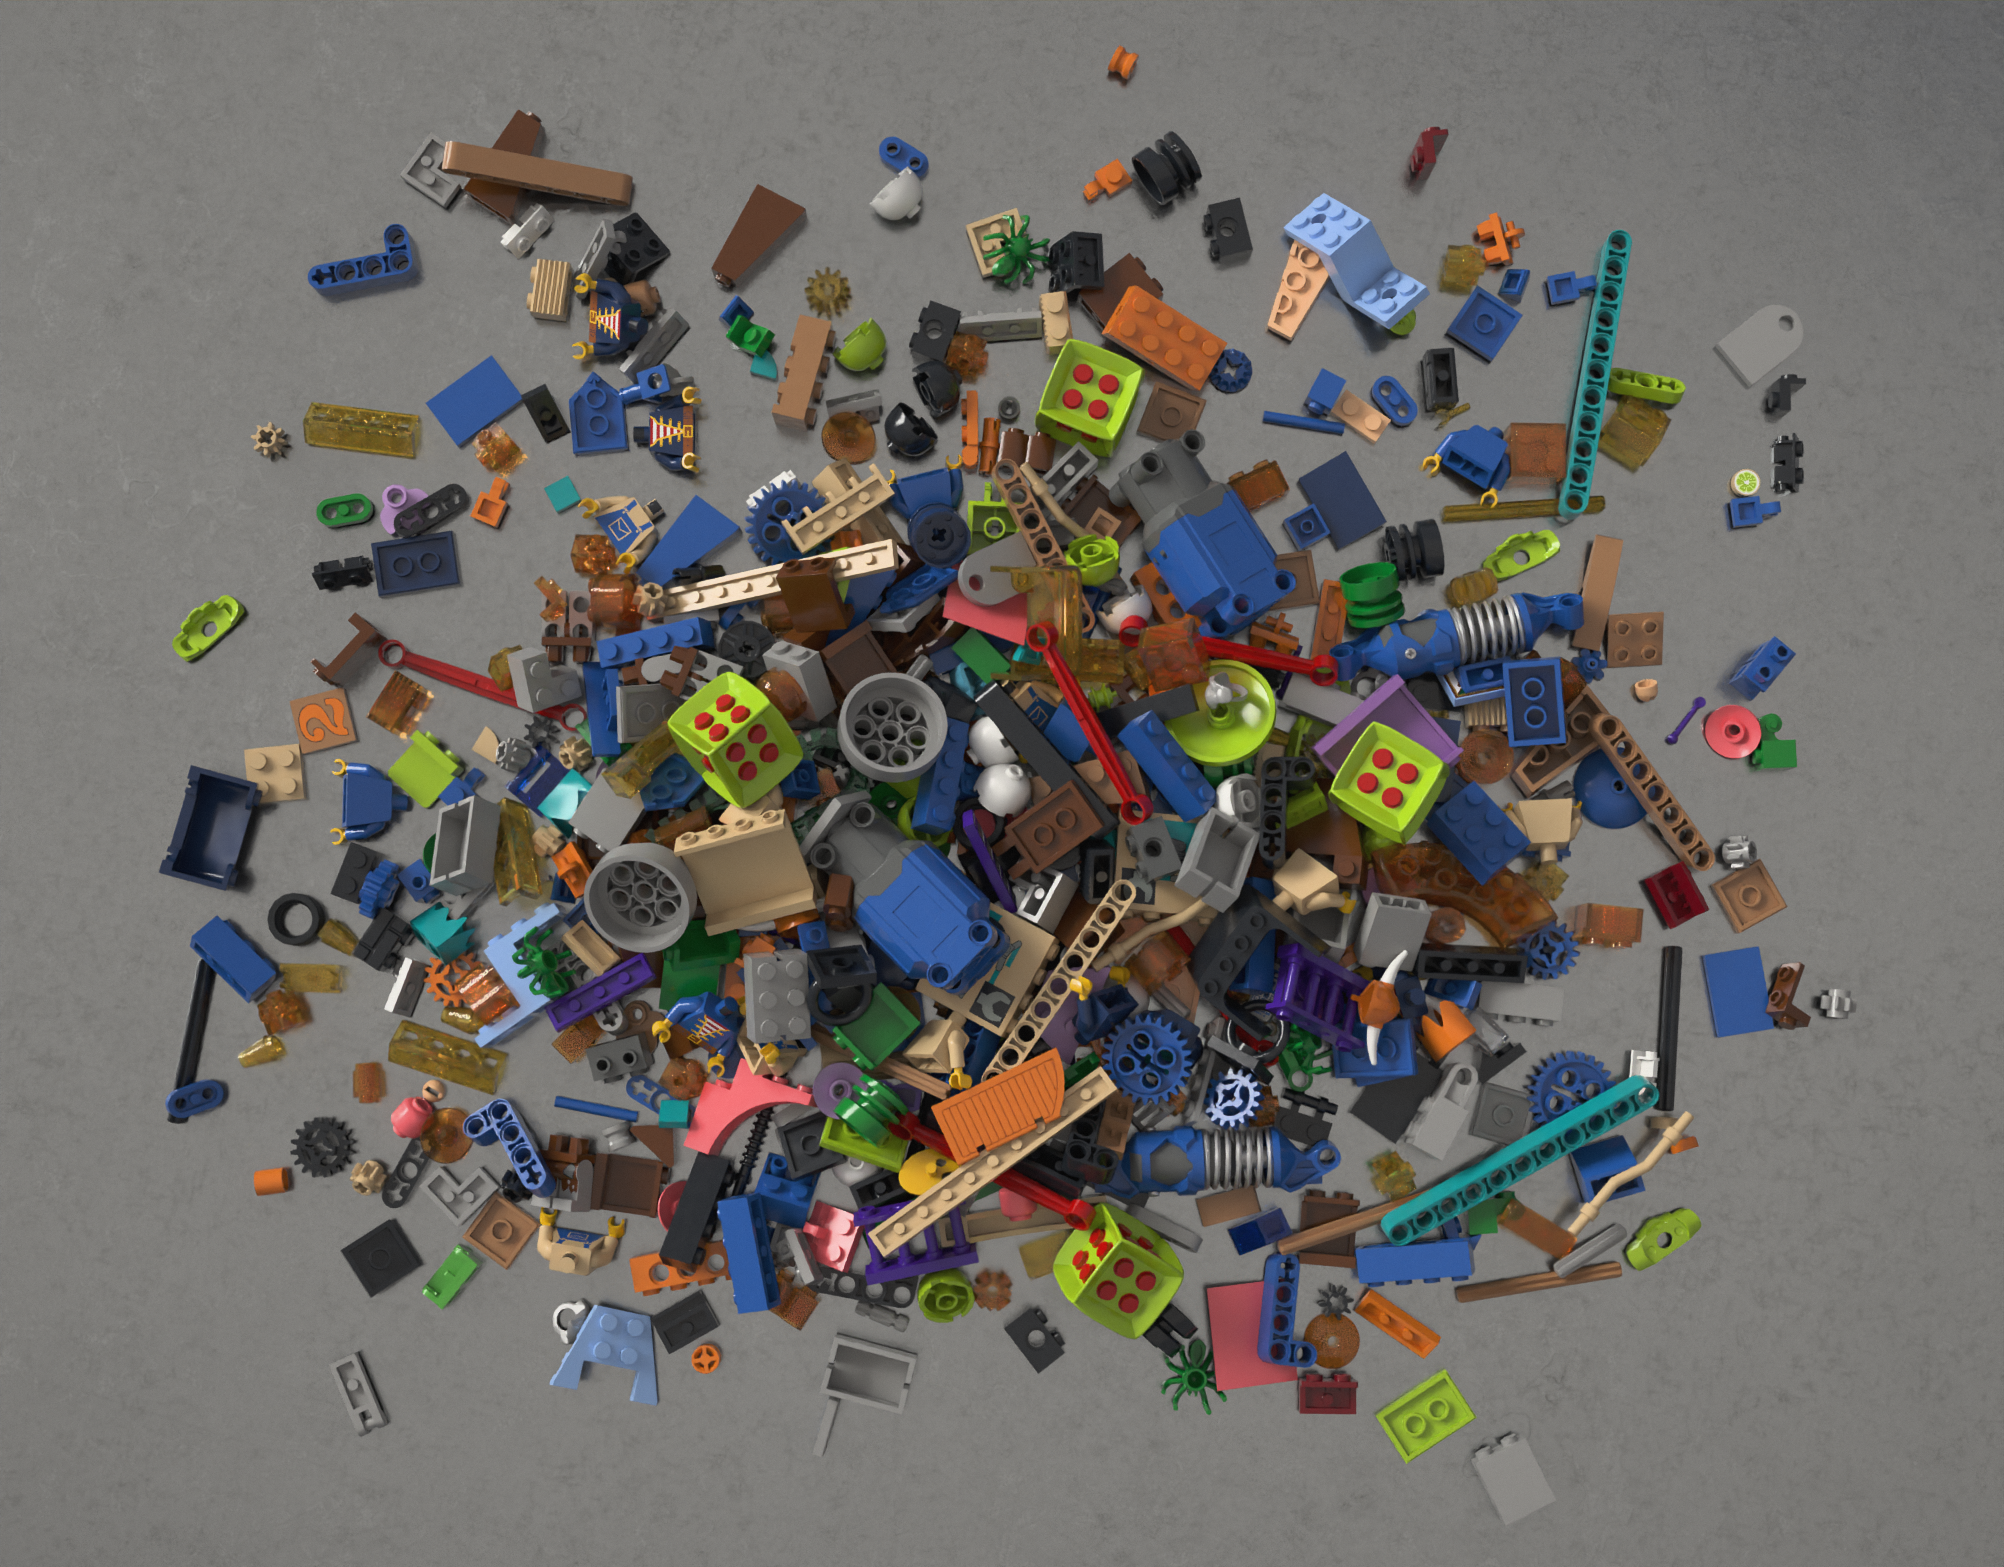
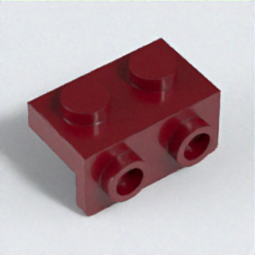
[1411,127,1449,180]
[1644,861,1709,929]
[1299,1373,1358,1414]

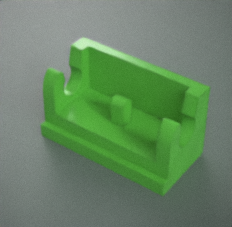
[422,1244,483,1310]

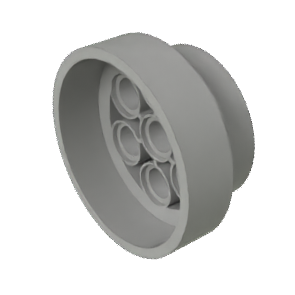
[837,673,948,782]
[584,843,697,953]

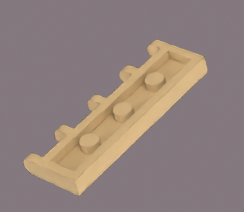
[781,463,895,555]

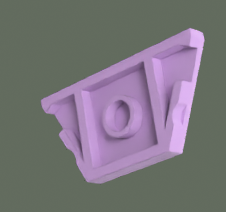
[1035,965,1111,1064]

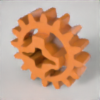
[423,951,486,1007]

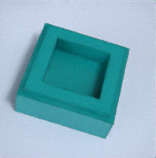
[544,476,582,513]
[658,1100,690,1128]

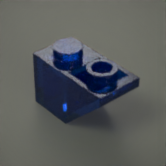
[1228,1207,1293,1256]

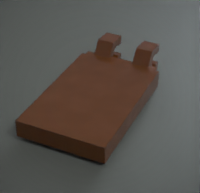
[991,779,1105,880]

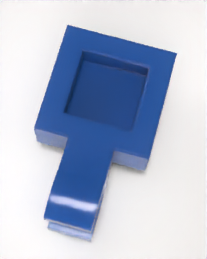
[1546,271,1597,305]
[1730,496,1781,528]
[438,767,486,806]

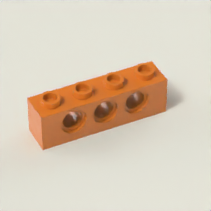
[1130,562,1211,669]
[629,1240,732,1296]

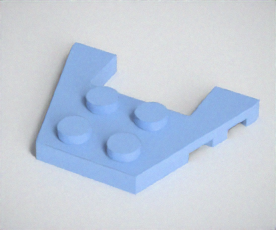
[550,1305,657,1406]

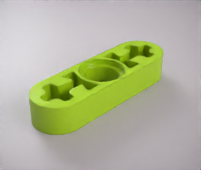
[1608,368,1686,404]

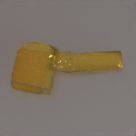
[1434,403,1471,427]

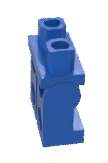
[1729,636,1796,701]

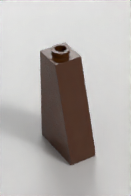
[464,109,545,225]
[711,184,807,288]

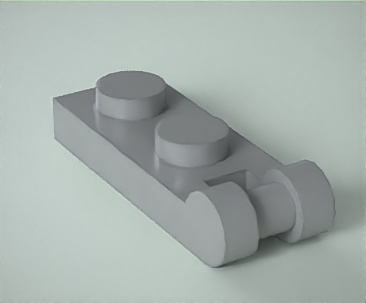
[329,1352,387,1437]

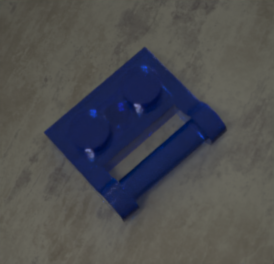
[504,745,570,819]

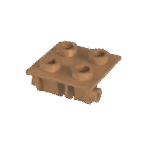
[1605,612,1664,668]

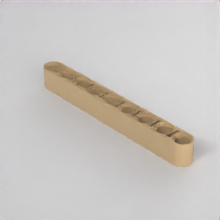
[981,880,1136,1083]

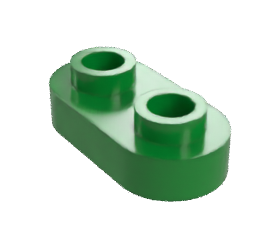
[316,493,373,527]

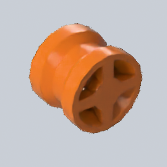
[1108,45,1139,80]
[691,1343,722,1374]

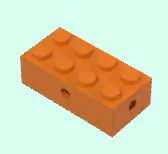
[1101,285,1227,391]

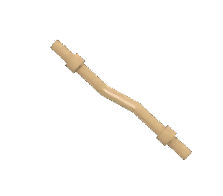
[1019,462,1128,589]
[1091,898,1210,973]
[1567,1111,1694,1237]

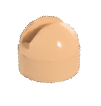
[1635,679,1658,702]
[422,1080,446,1102]

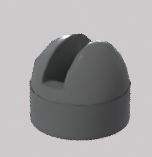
[998,396,1020,419]

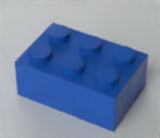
[1502,656,1567,747]
[1426,781,1531,886]

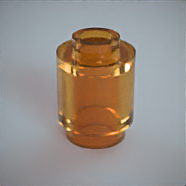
[352,1063,382,1104]

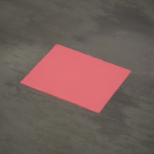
[942,560,1033,646]
[1206,1279,1298,1391]

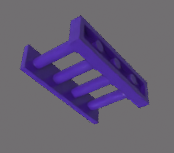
[1265,943,1371,1052]
[853,1200,979,1285]

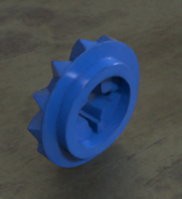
[1209,348,1252,392]

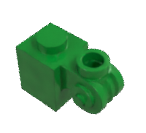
[1752,713,1797,771]
[1464,1191,1523,1235]

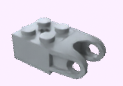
[1404,1063,1478,1161]

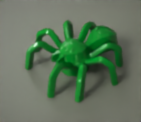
[983,215,1050,284]
[512,926,576,998]
[1286,1022,1333,1075]
[1161,1339,1227,1415]

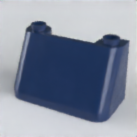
[159,765,263,891]

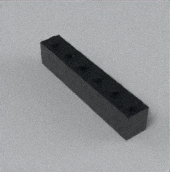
[925,1098,1088,1201]

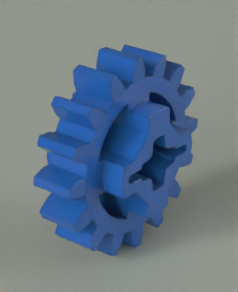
[358,859,399,919]
[1518,919,1581,980]
[1203,1068,1265,1131]

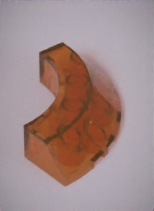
[1370,840,1559,950]

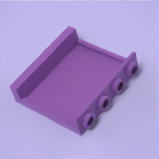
[1310,674,1464,777]

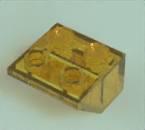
[1599,395,1672,467]

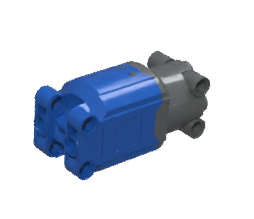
[1109,429,1296,640]
[810,802,1010,996]

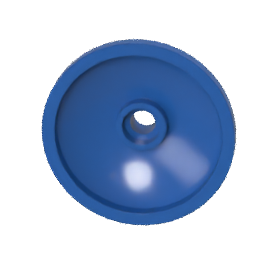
[1572,747,1655,829]

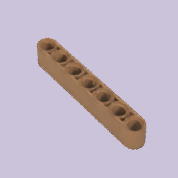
[442,141,633,206]
[992,459,1095,634]
[1588,713,1715,871]

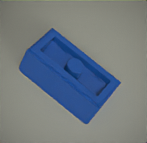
[1453,656,1511,694]

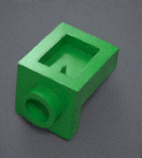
[726,315,775,358]

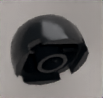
[912,360,962,417]
[884,402,938,456]

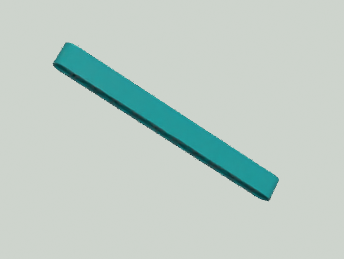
[1558,230,1632,520]
[1381,1075,1659,1246]

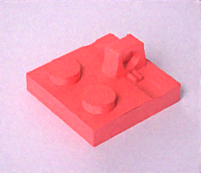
[802,1201,864,1273]

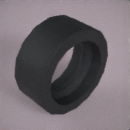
[953,797,1007,852]
[267,893,325,946]

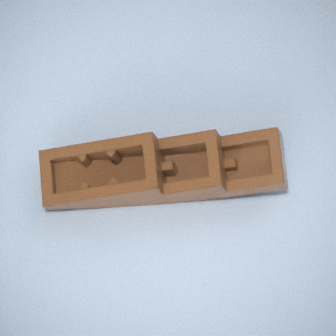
[1571,534,1623,651]
[1096,1079,1135,1160]

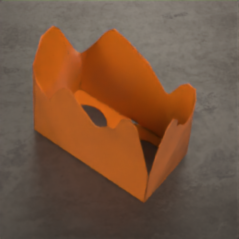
[1416,1000,1476,1062]

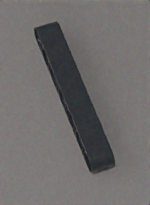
[973,678,1121,842]

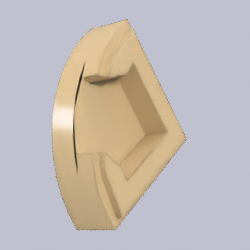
[471,726,499,764]

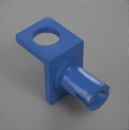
[619,364,671,405]

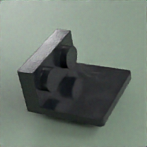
[604,212,670,286]
[1048,231,1105,294]

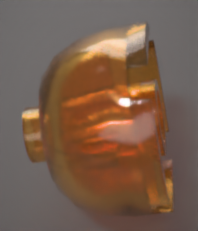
[754,667,807,723]

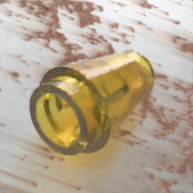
[317,918,358,957]
[441,1006,485,1035]
[238,1035,283,1068]

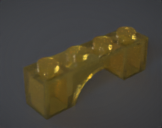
[601,711,680,799]

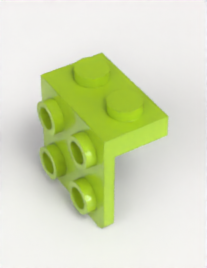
[388,730,464,808]

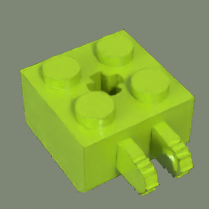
[966,482,1023,558]

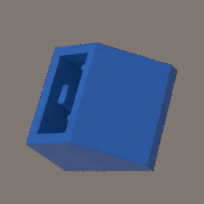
[1570,1135,1646,1203]
[754,1152,821,1229]

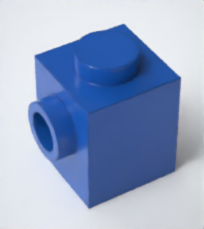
[1304,368,1347,415]
[397,859,440,904]

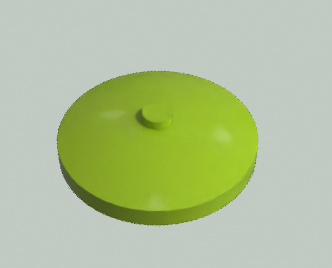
[1165,659,1277,767]

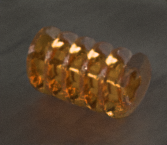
[1425,907,1466,944]

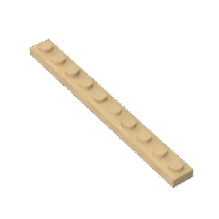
[647,539,899,623]
[868,1066,1118,1258]

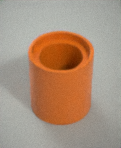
[254,1167,289,1196]

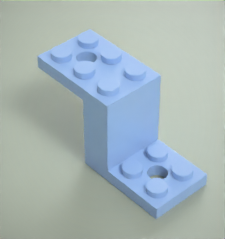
[1283,193,1430,329]
[474,902,568,1048]

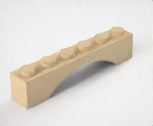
[938,1194,1107,1247]

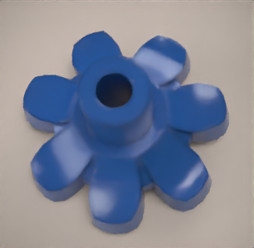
[1571,648,1607,684]

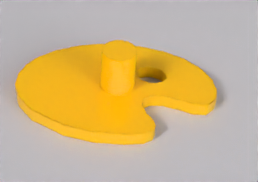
[899,1149,962,1196]

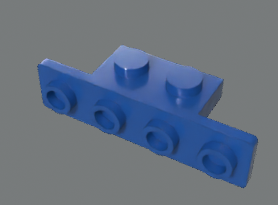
[582,662,624,757]

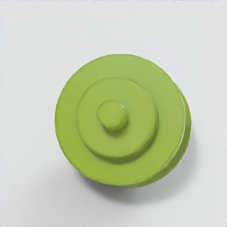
[1390,309,1416,335]
[1088,683,1117,713]

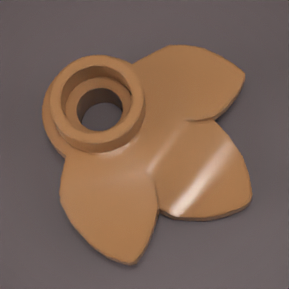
[616,1000,666,1054]

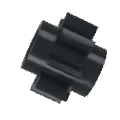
[524,716,559,750]
[500,1170,533,1203]
[1318,1284,1354,1320]

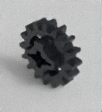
[290,1117,354,1178]

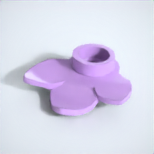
[380,484,431,535]

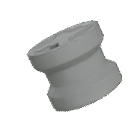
[602,1121,635,1152]

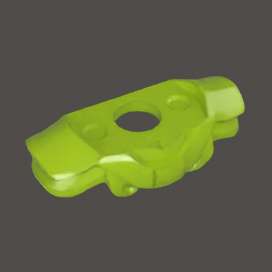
[1483,530,1560,582]
[172,595,244,662]
[1285,715,1313,795]
[1626,1208,1702,1271]

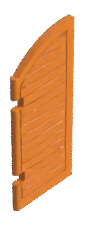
[931,1047,1065,1166]

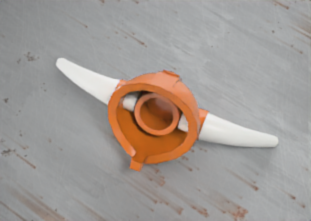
[738,897,825,946]
[1350,950,1408,1065]

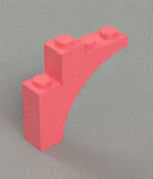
[684,1058,818,1156]

